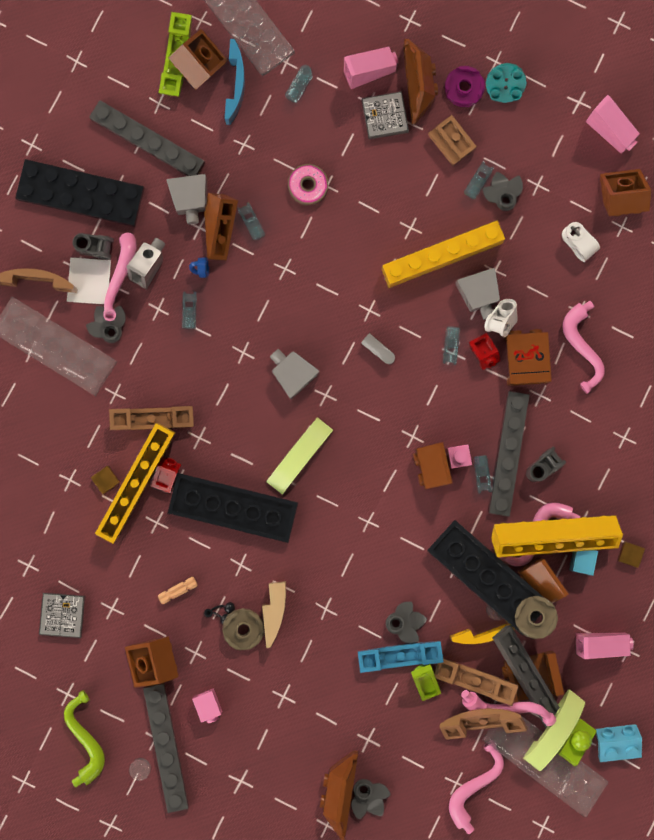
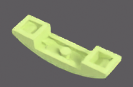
[266,417,333,494]
[523,689,585,771]

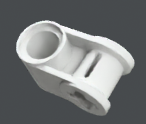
[562,222,600,262]
[485,299,518,337]

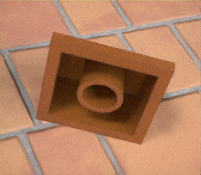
[168,29,228,90]
[600,169,651,216]
[413,442,452,489]
[517,557,569,603]
[125,636,179,687]

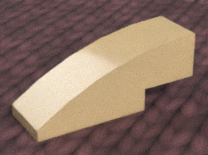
[262,581,286,648]

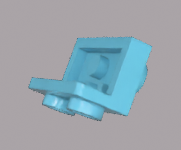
[596,724,642,762]

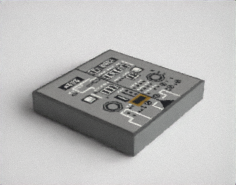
[361,91,409,139]
[39,593,86,638]

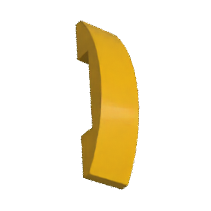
[450,623,515,644]

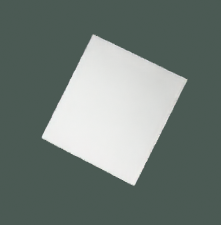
[67,257,111,304]

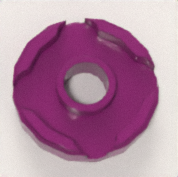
[445,66,485,107]

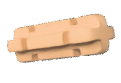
[158,577,198,604]

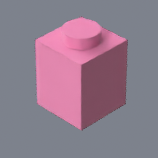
[446,444,472,469]
[192,688,223,724]

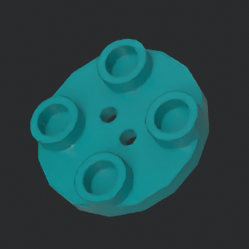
[486,63,527,103]

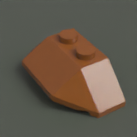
[403,39,438,125]
[320,750,358,840]

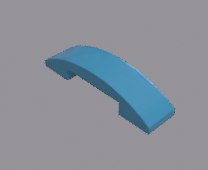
[225,39,245,125]
[358,641,444,673]

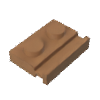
[428,115,477,166]

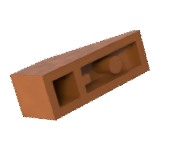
[204,193,238,260]

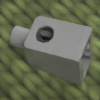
[167,174,208,225]
[127,238,165,289]
[455,268,500,320]
[270,349,320,400]

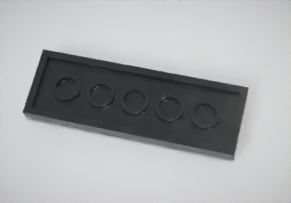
[15,159,145,227]
[168,473,298,543]
[427,520,544,636]

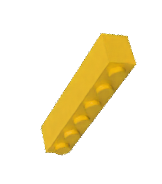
[381,220,505,288]
[95,423,176,544]
[491,515,623,557]

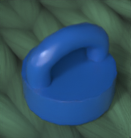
[189,257,209,278]

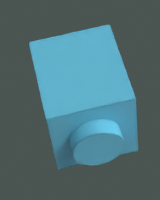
[569,550,598,576]

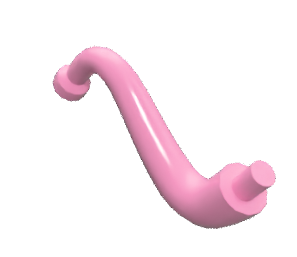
[103,232,137,321]
[563,301,605,394]
[498,503,581,566]
[461,690,556,726]
[449,740,504,834]

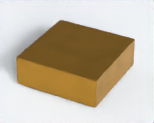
[91,466,120,495]
[617,541,645,568]

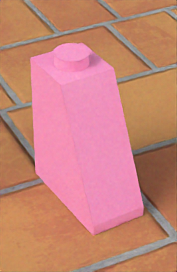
[344,47,399,89]
[586,95,640,154]
[576,633,633,659]

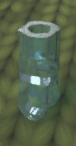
[285,65,312,103]
[464,161,494,199]
[237,202,266,241]
[182,292,197,329]
[443,326,461,365]
[473,455,492,494]

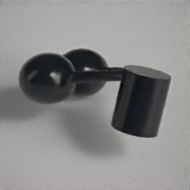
[203,602,235,625]

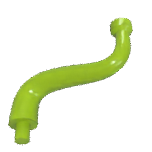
[64,690,105,787]

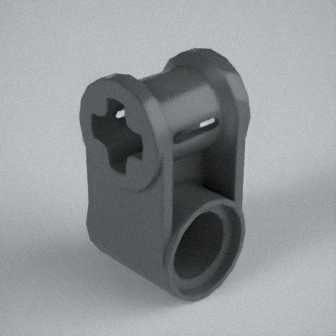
[72,233,114,260]
[526,446,566,482]

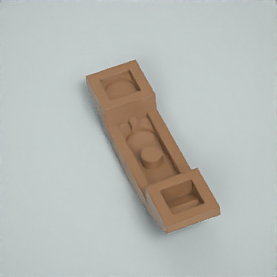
[0,268,78,293]
[109,406,194,430]
[434,658,519,706]
[439,708,527,740]

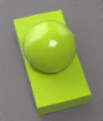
[411,664,441,701]
[557,718,597,766]

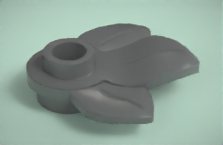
[483,172,523,211]
[86,306,126,343]
[386,602,427,643]
[351,779,391,819]

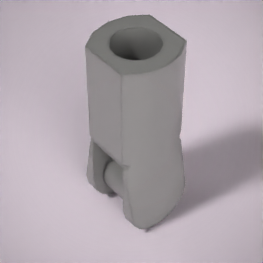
[361,333,395,364]

